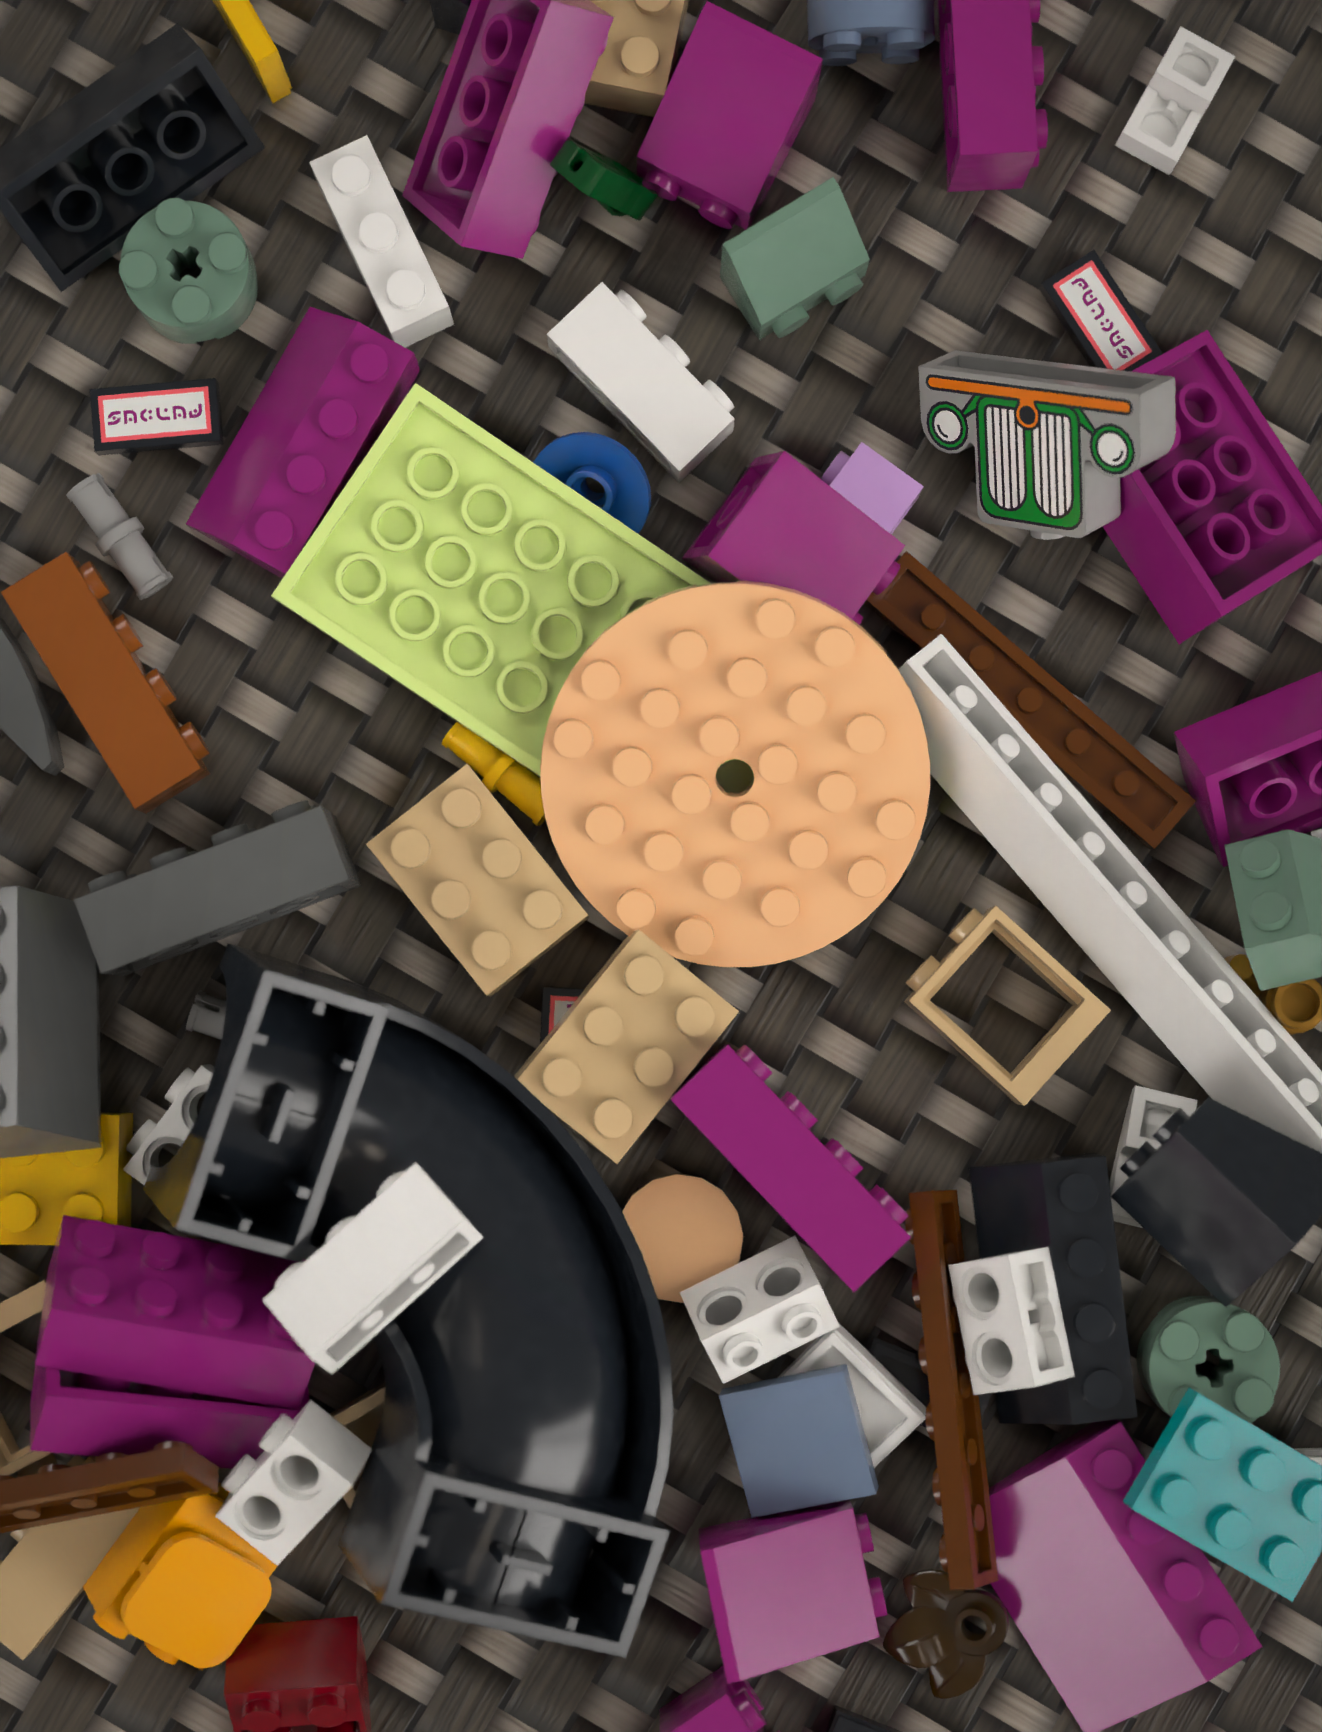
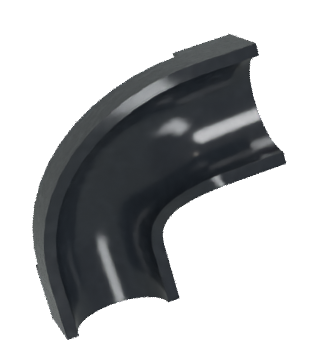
[143,943,674,1658]

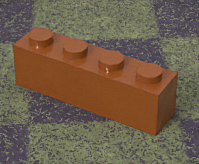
[1,552,210,814]

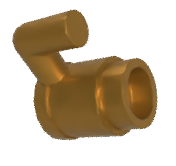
[1225,954,1322,1034]

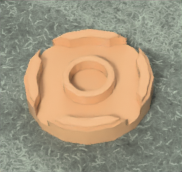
[622,1173,744,1303]

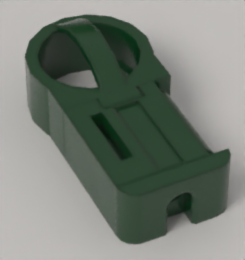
[550,137,658,221]

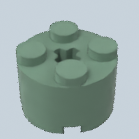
[119,198,258,344]
[1137,1295,1280,1423]

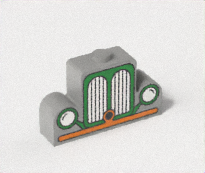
[918,350,1176,540]

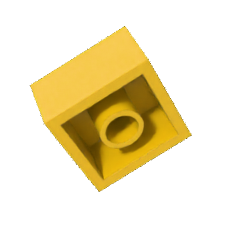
[0,1113,133,1245]

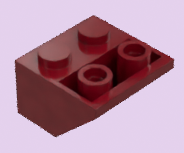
[224,1616,372,1732]

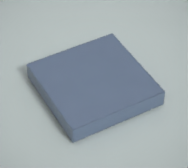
[719,1364,879,1518]

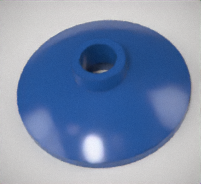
[533,432,651,534]

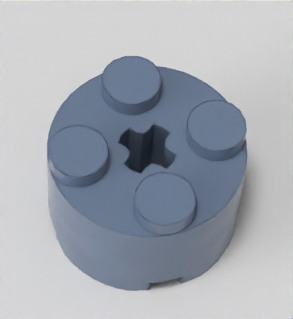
[807,0,935,66]

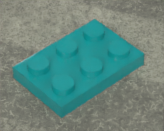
[1123,1387,1322,1602]

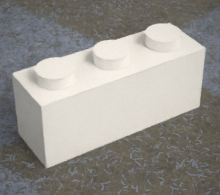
[309,135,454,347]
[547,282,735,483]
[263,1162,484,1374]

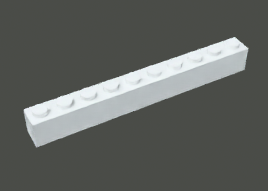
[898,634,1322,1153]

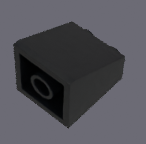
[1111,1097,1322,1307]

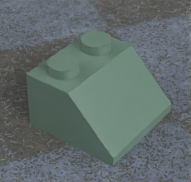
[720,177,870,340]
[1224,829,1322,991]

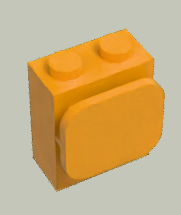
[83,1482,277,1670]

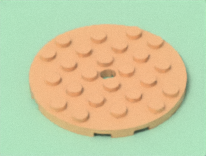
[540,581,930,967]

